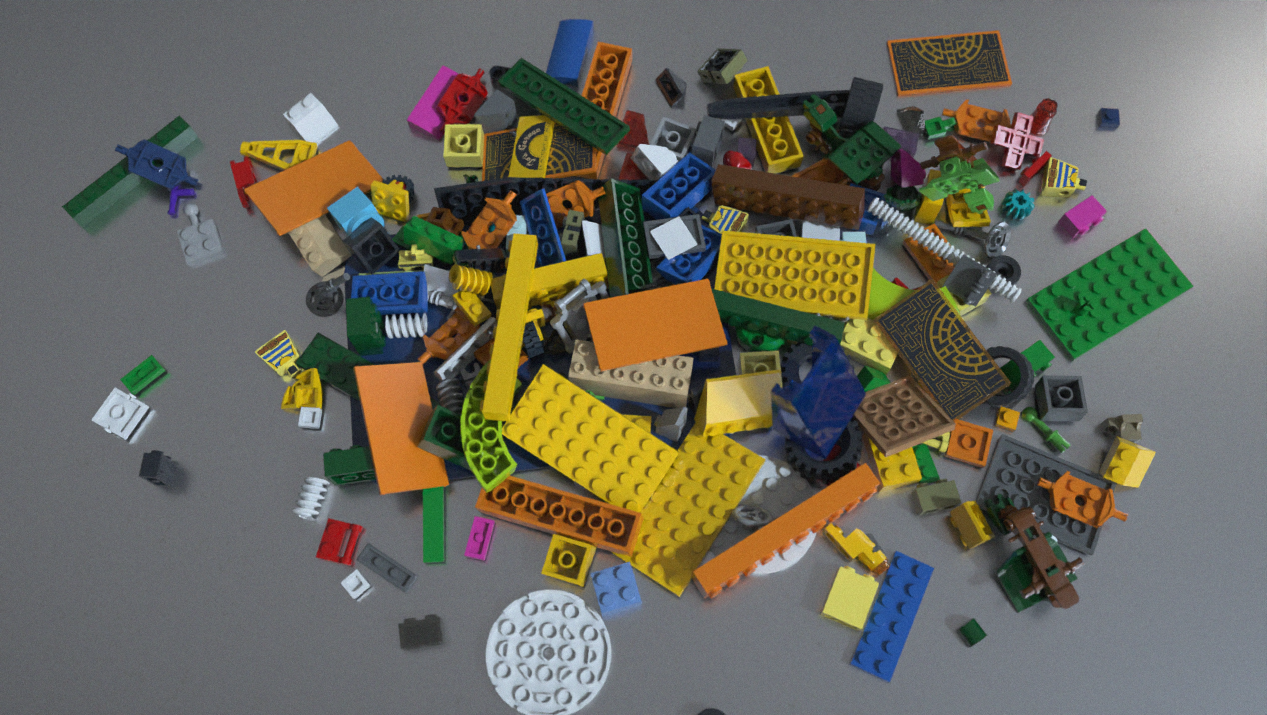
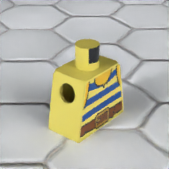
[1040,157,1087,198]
[702,206,749,234]
[254,330,301,378]

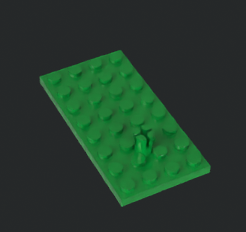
[1026,228,1194,361]

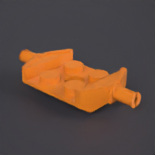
[942,99,1011,142]
[546,180,605,230]
[462,190,517,250]
[418,307,480,365]
[1037,471,1128,528]

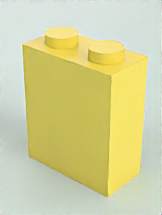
[820,566,879,632]

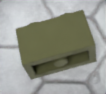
[912,479,962,516]

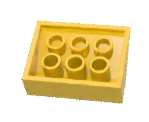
[694,369,781,437]

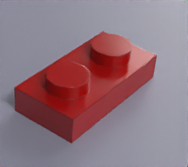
[1018,151,1052,187]

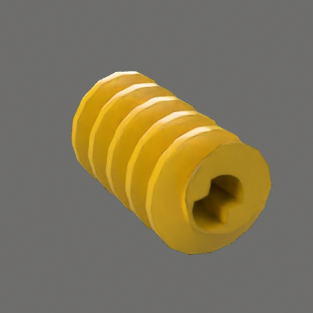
[449,264,493,295]

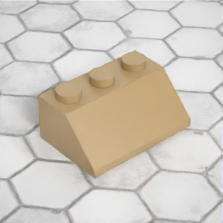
[288,214,352,277]

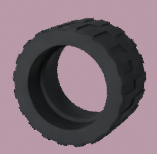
[839,77,884,133]
[982,346,1034,406]

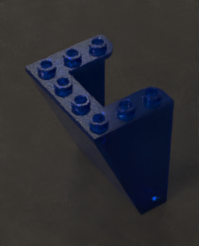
[771,325,866,459]

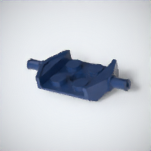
[115,139,199,191]

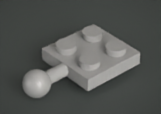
[177,203,225,265]

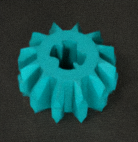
[1002,188,1035,220]

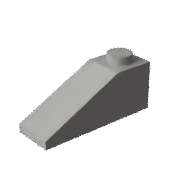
[654,407,688,442]

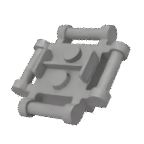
[550,279,610,354]

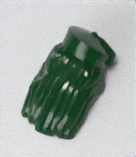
[883,185,922,211]

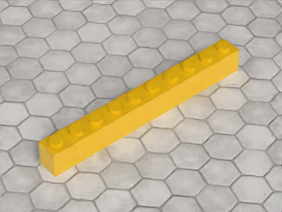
[480,233,538,421]

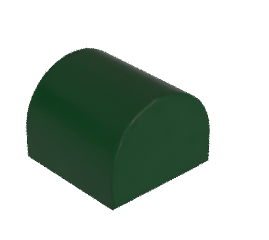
[956,618,987,648]

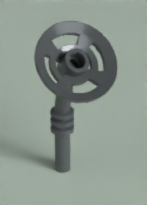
[934,220,1011,258]
[306,273,350,317]

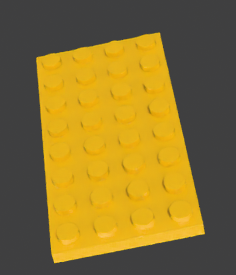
[714,230,876,320]
[502,364,679,513]
[611,423,766,597]

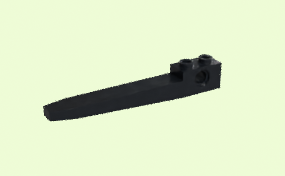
[707,90,850,120]

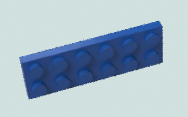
[849,551,934,683]

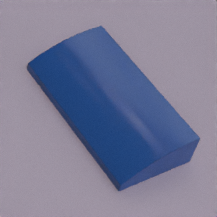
[546,19,594,87]
[520,189,566,267]
[656,225,722,285]
[351,271,428,315]

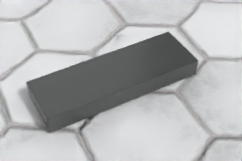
[356,543,418,593]

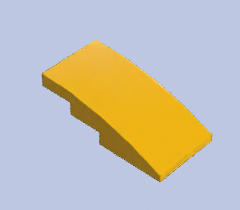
[945,186,991,227]

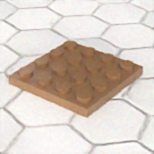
[842,375,956,457]

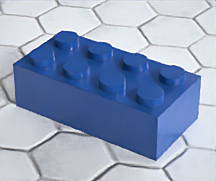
[642,153,716,220]

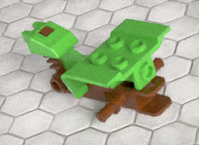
[919,135,1000,214]

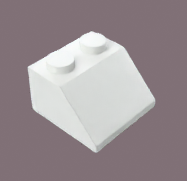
[283,93,338,143]
[631,144,678,180]
[582,220,607,268]

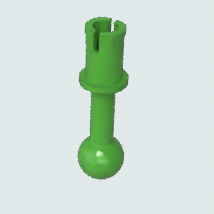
[1021,407,1071,454]

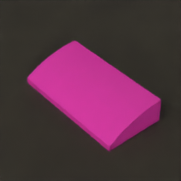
[407,65,467,141]

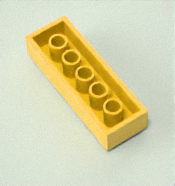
[733,66,804,174]
[490,253,608,309]

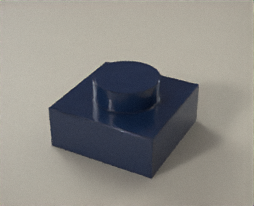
[1098,108,1120,128]

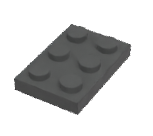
[643,214,706,259]

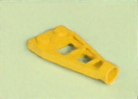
[240,140,318,171]

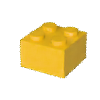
[541,534,596,587]

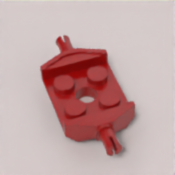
[436,68,488,134]

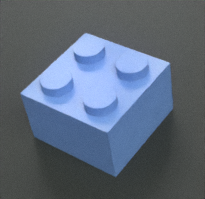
[590,562,642,617]

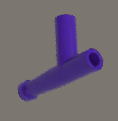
[168,185,194,216]

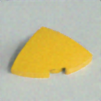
[281,368,322,410]

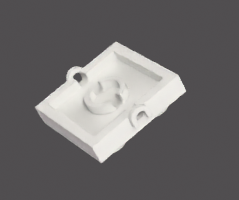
[92,388,149,440]

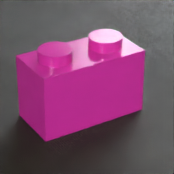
[1058,195,1107,238]

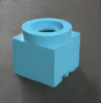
[327,187,385,237]

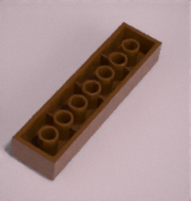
[712,164,865,230]

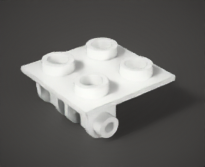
[424,264,459,309]

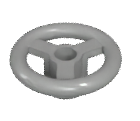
[732,505,773,532]

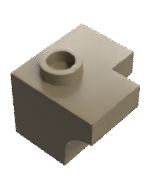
[1101,414,1143,443]

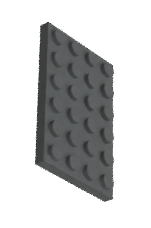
[977,434,1117,556]

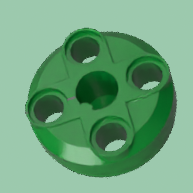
[735,326,787,352]

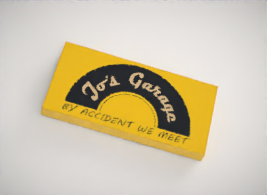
[508,115,555,178]

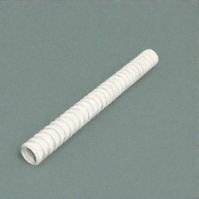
[868,197,1022,303]

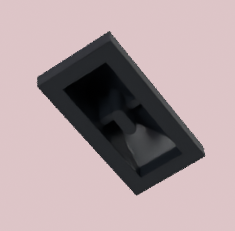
[655,68,687,107]

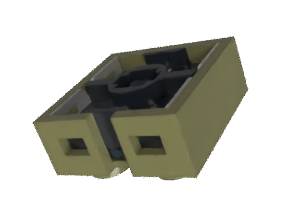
[697,48,748,84]
[559,210,585,260]

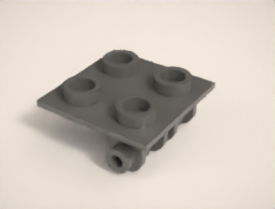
[942,254,997,307]

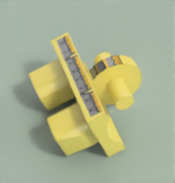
[398,244,434,271]

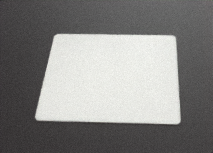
[650,216,697,260]

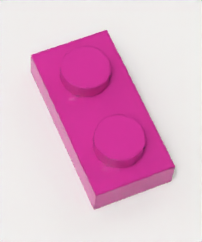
[464,516,495,561]

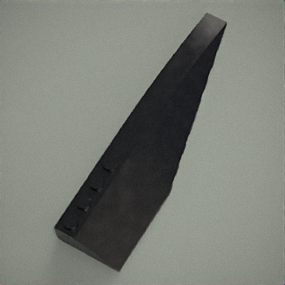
[434,177,658,224]

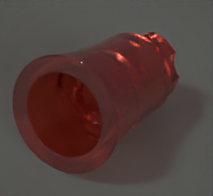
[1030,98,1058,136]

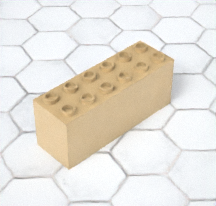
[568,339,693,408]

